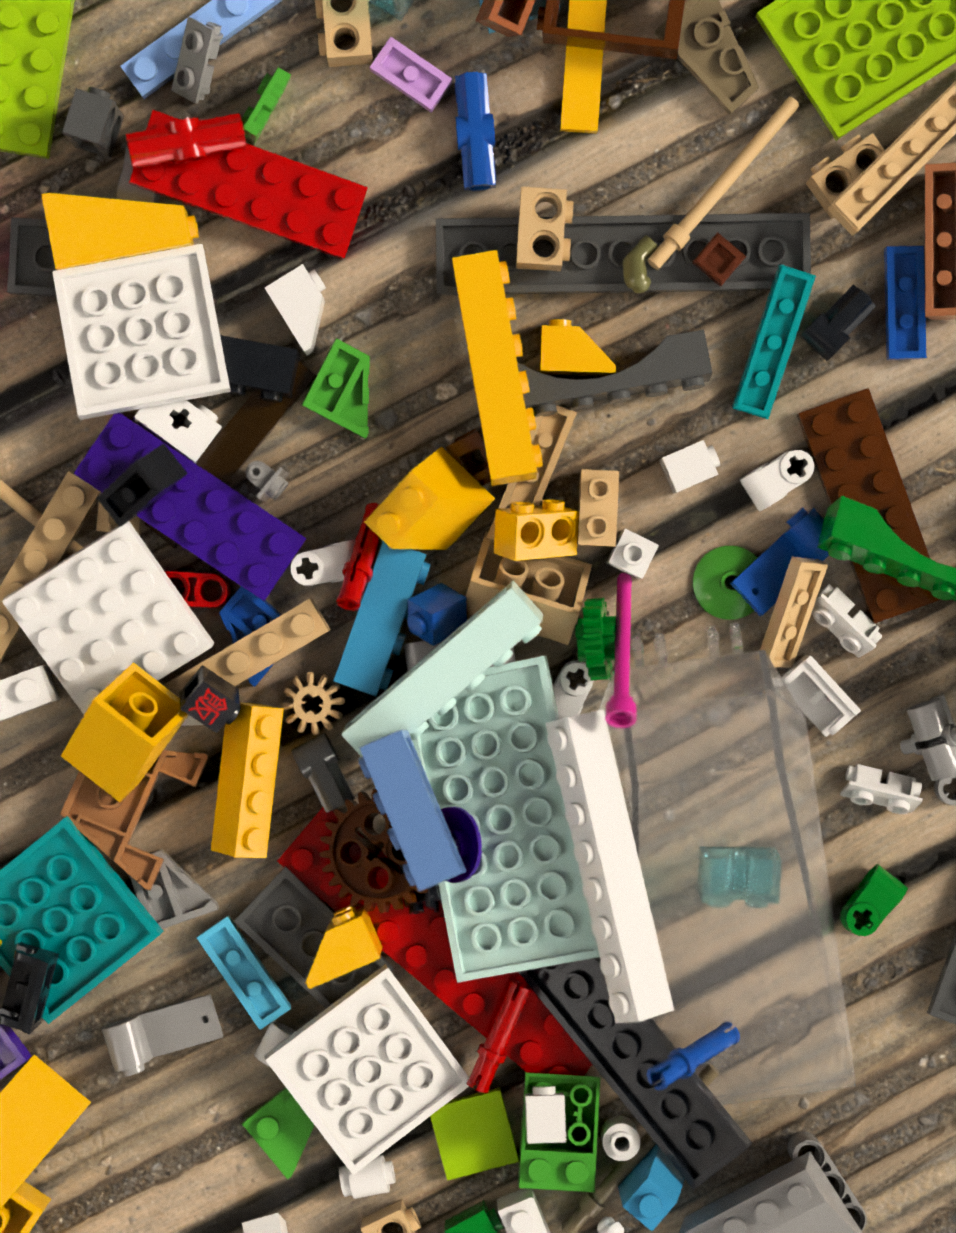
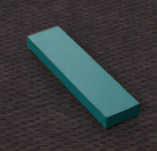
[732,264,816,419]

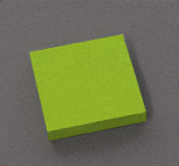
[430,1087,519,1181]

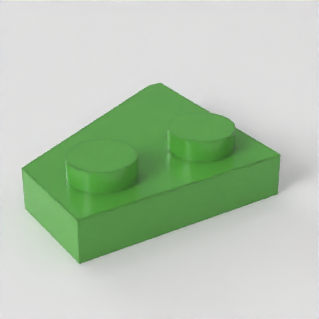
[241,67,291,146]
[242,1087,315,1180]

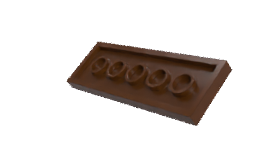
[797,388,941,624]

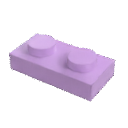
[370,37,453,113]

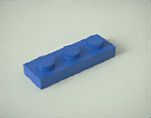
[884,246,927,360]

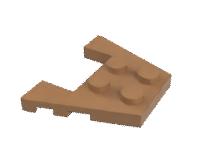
[60,750,209,891]

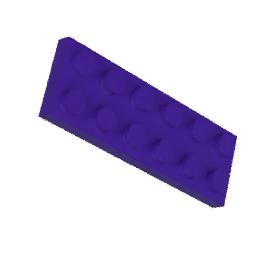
[73,413,307,601]

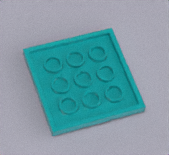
[0,816,164,1024]

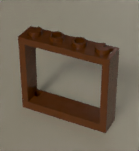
[536,0,685,59]

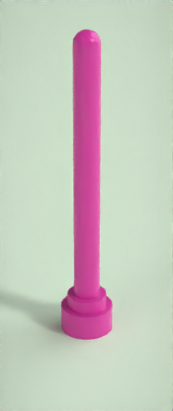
[605,572,637,728]

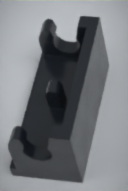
[0,942,59,1034]

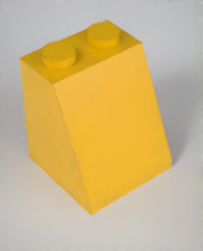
[364,446,495,550]
[61,662,188,802]

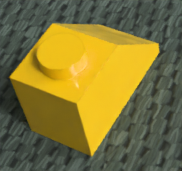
[539,319,616,377]

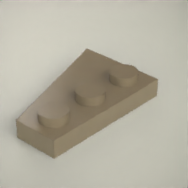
[655,0,759,116]

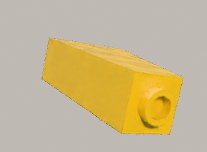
[41,193,199,270]

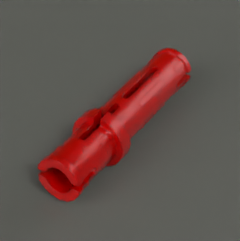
[336,503,380,611]
[466,979,533,1093]

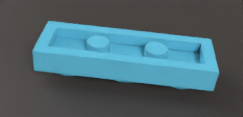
[197,915,292,1030]

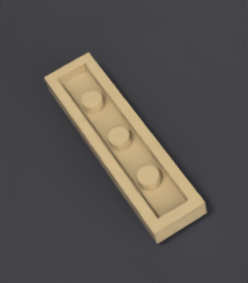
[486,405,577,541]

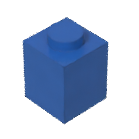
[407,583,467,646]

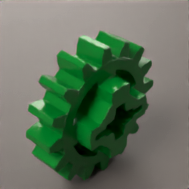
[575,598,616,681]

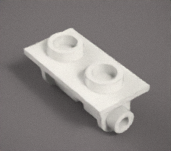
[812,584,882,658]
[840,764,923,814]

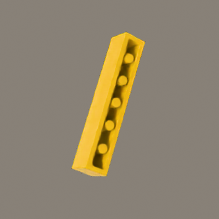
[452,250,543,486]

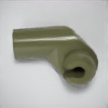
[623,235,658,294]

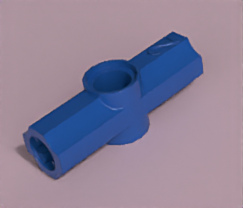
[455,72,496,191]

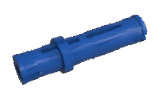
[647,1022,740,1091]

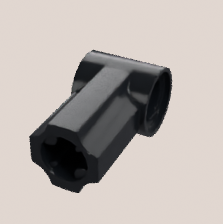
[800,284,876,361]

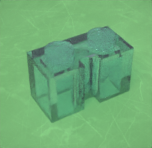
[697,846,782,908]

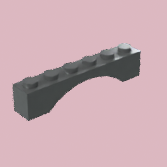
[517,329,712,417]

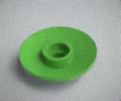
[693,546,757,620]

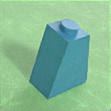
[618,1144,685,1231]

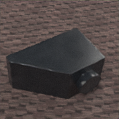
[97,444,188,527]

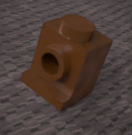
[445,425,491,486]

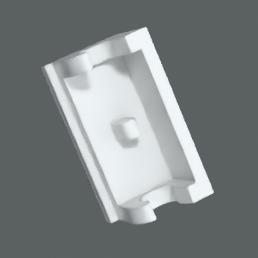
[775,654,861,737]

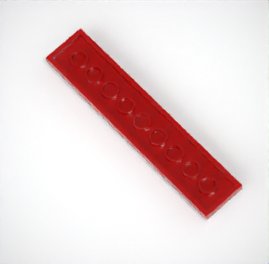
[277,807,593,1076]

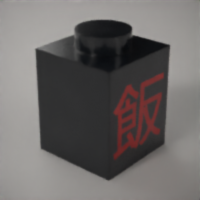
[179,665,241,733]

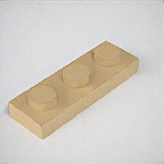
[756,557,828,668]

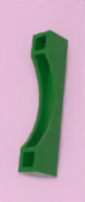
[817,496,956,601]

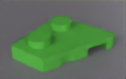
[301,338,370,439]

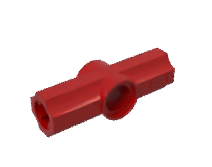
[126,113,246,168]

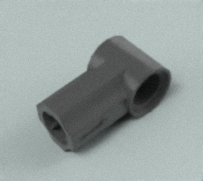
[291,732,355,813]

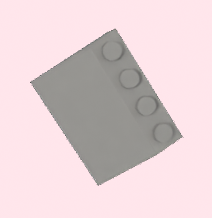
[679,1151,862,1233]

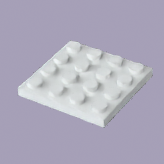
[52,244,231,420]
[2,521,214,714]
[264,964,469,1175]

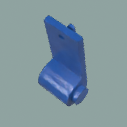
[730,507,830,617]

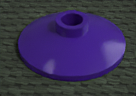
[441,807,482,883]

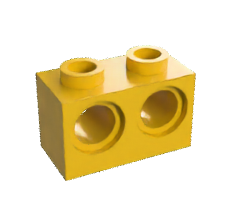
[494,499,579,561]

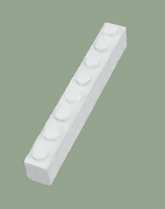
[546,709,674,1023]

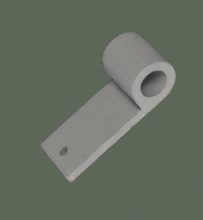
[101,993,224,1077]

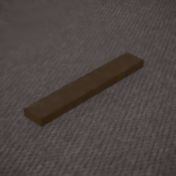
[145,362,316,548]

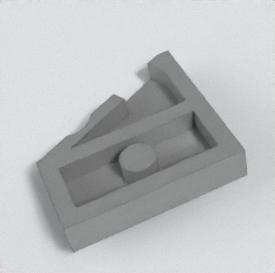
[129,849,219,929]

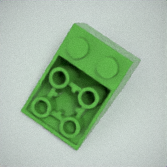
[518,1072,601,1193]

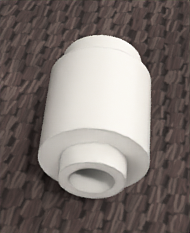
[601,1116,640,1161]
[339,1155,396,1199]

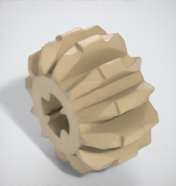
[281,671,345,735]

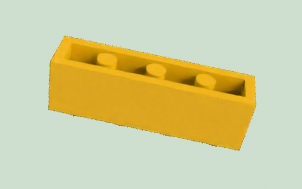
[211,702,284,858]

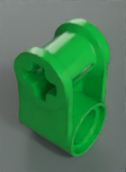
[840,864,908,936]

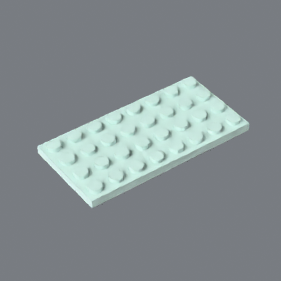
[412,656,600,982]

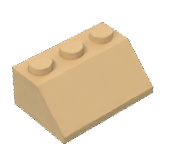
[465,532,592,645]

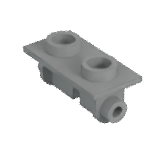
[171,17,223,104]
[246,461,289,502]

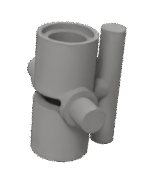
[900,694,956,781]

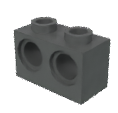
[62,87,124,159]

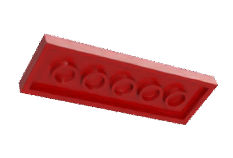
[129,110,368,259]

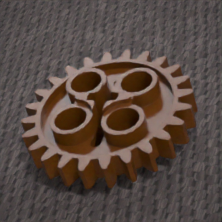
[320,789,428,913]

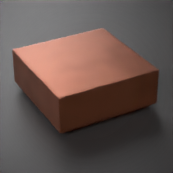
[692,232,746,287]

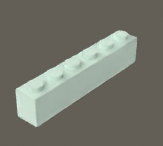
[341,581,543,757]

